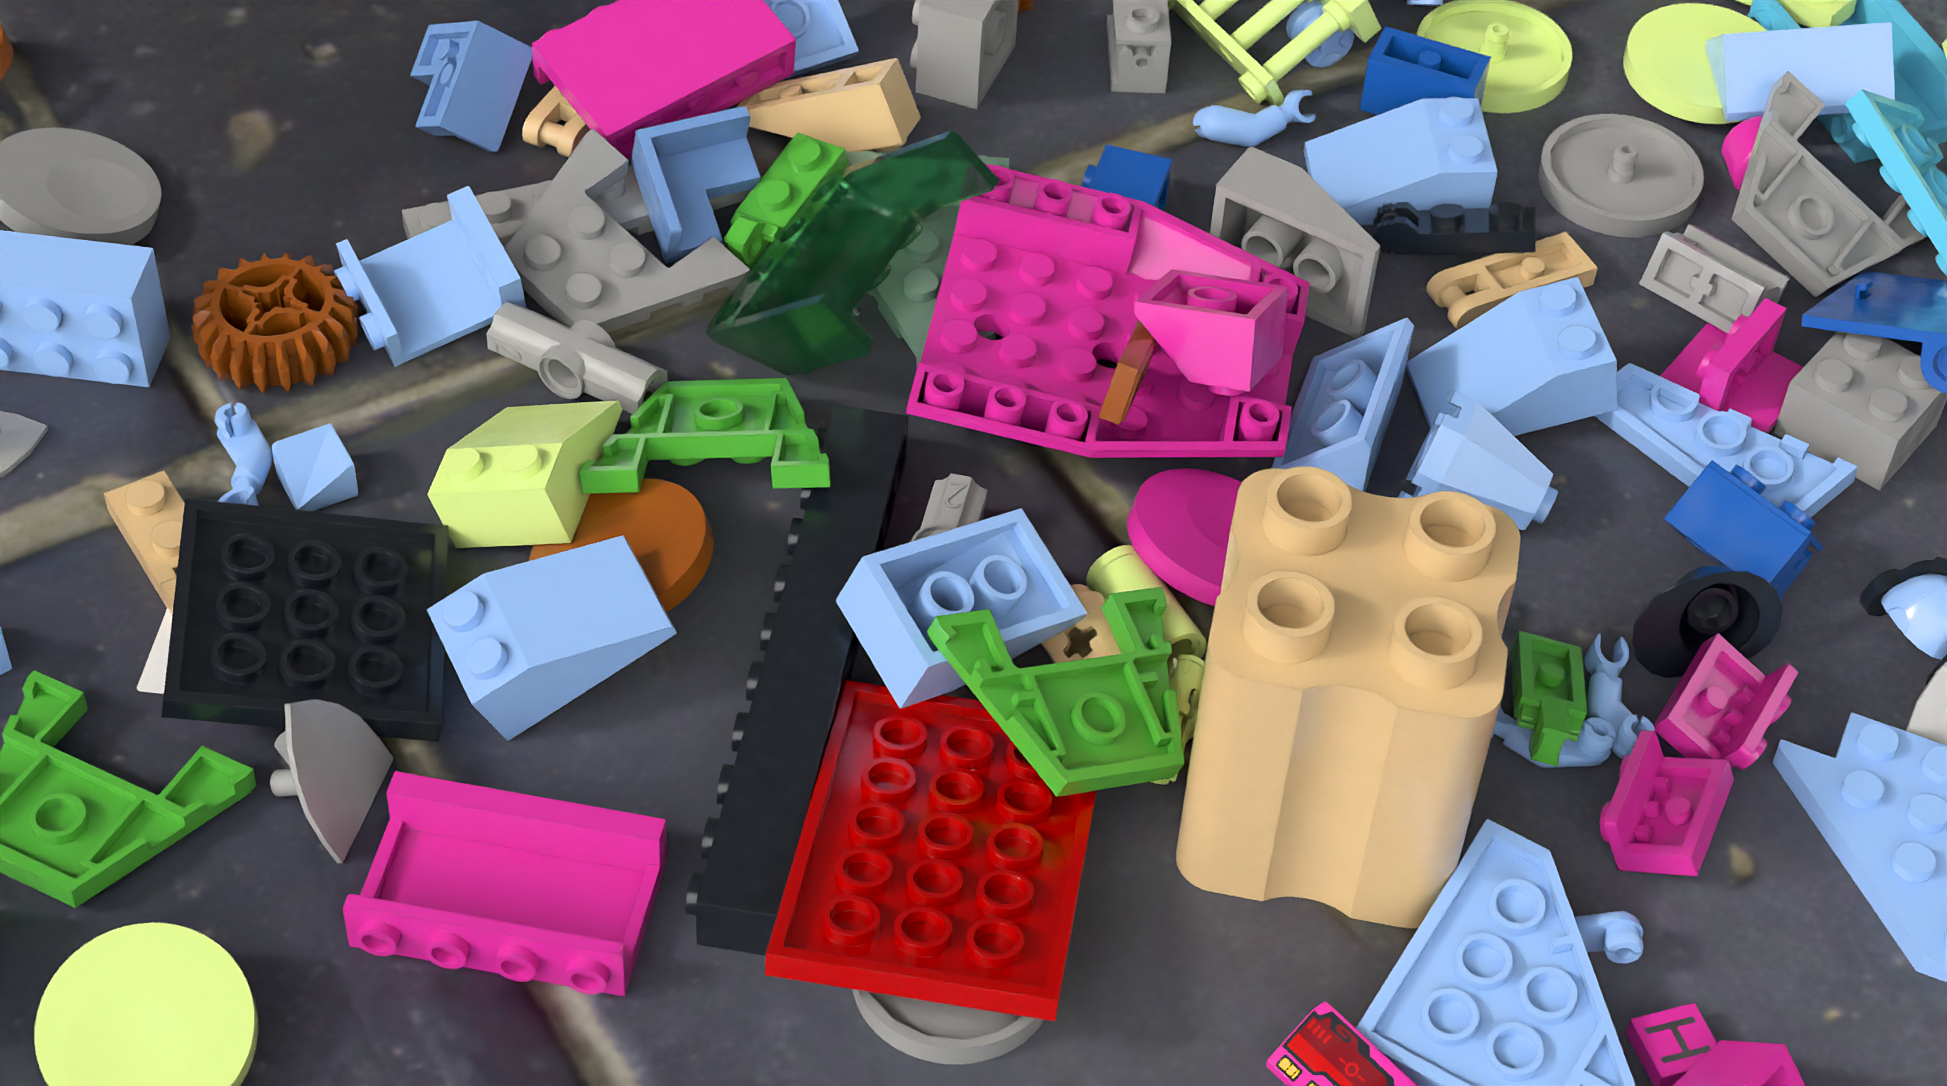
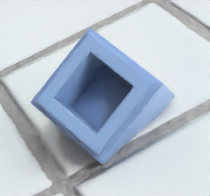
[272,423,359,511]

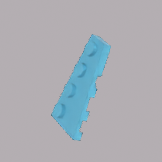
[1845,89,1947,276]

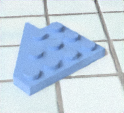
[1772,712,1947,982]

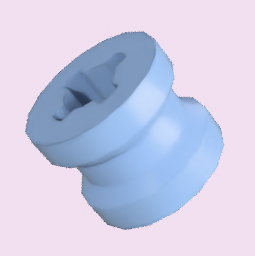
[1286,0,1354,68]

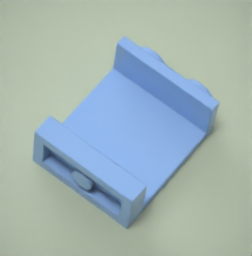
[334,186,526,367]

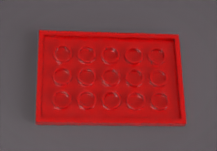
[765,680,1098,1021]

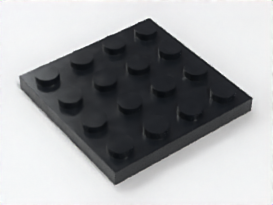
[161,498,448,742]

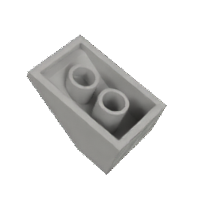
[1210,146,1381,338]

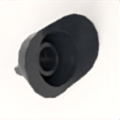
[1632,566,1782,678]

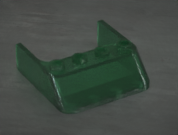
[706,130,999,376]

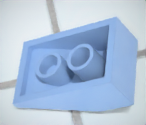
[1304,97,1498,225]
[1406,277,1617,436]
[836,508,1088,709]
[427,535,677,741]

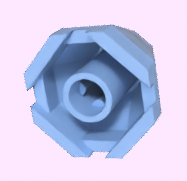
[1398,391,1558,530]

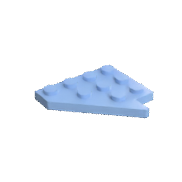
[1356,819,1635,1086]

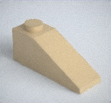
[736,58,921,153]

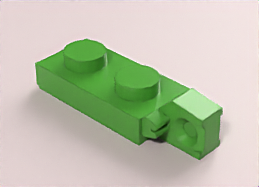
[724,133,849,268]
[1511,630,1587,767]

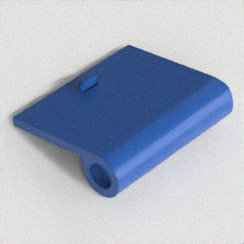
[1801,271,1947,394]

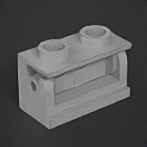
[1106,0,1171,93]
[1639,224,1790,333]

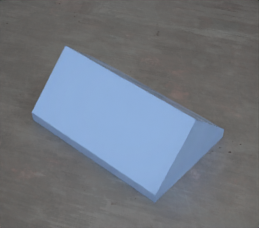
[1705,22,1895,122]
[1271,317,1414,492]

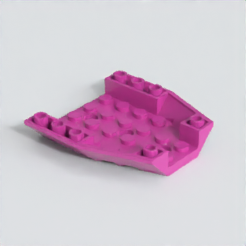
[906,160,1310,458]

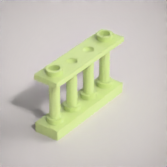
[1167,0,1381,106]

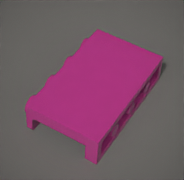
[532,0,796,160]
[343,771,668,997]

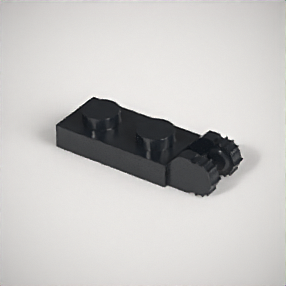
[1372,202,1536,255]

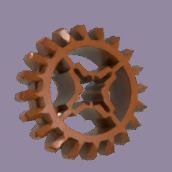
[191,251,359,394]

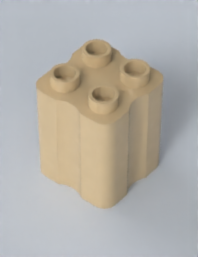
[1176,466,1521,929]

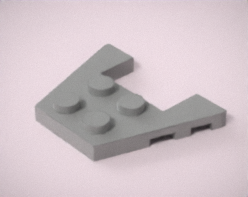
[1732,71,1928,298]
[504,129,750,333]

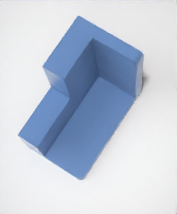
[410,21,532,152]
[631,106,760,264]

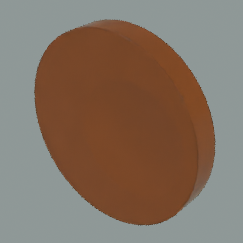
[529,479,714,613]

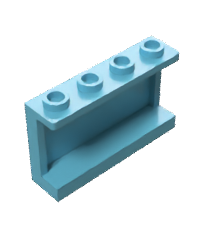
[1747,0,1947,163]

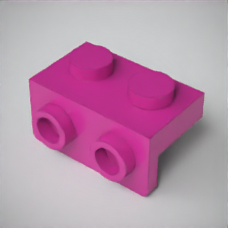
[1653,633,1798,770]
[1600,730,1734,876]

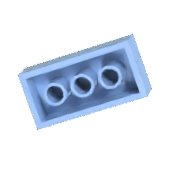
[0,230,171,387]

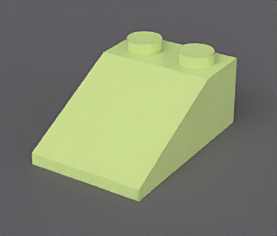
[427,400,623,548]

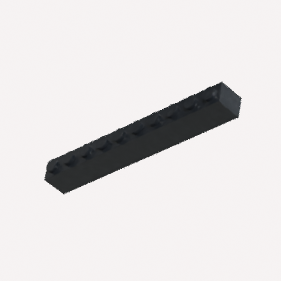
[685,405,909,956]

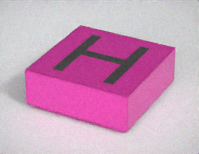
[1626,1003,1717,1086]

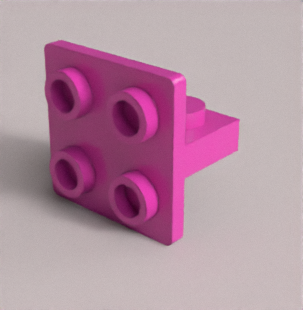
[1660,298,1803,434]

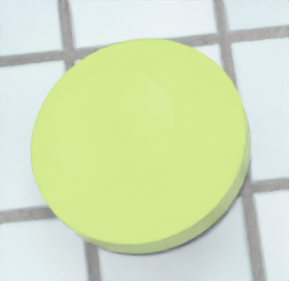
[1416,0,1572,113]
[1623,3,1767,124]
[34,923,258,1086]

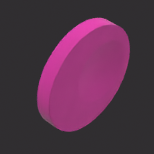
[1127,468,1242,606]

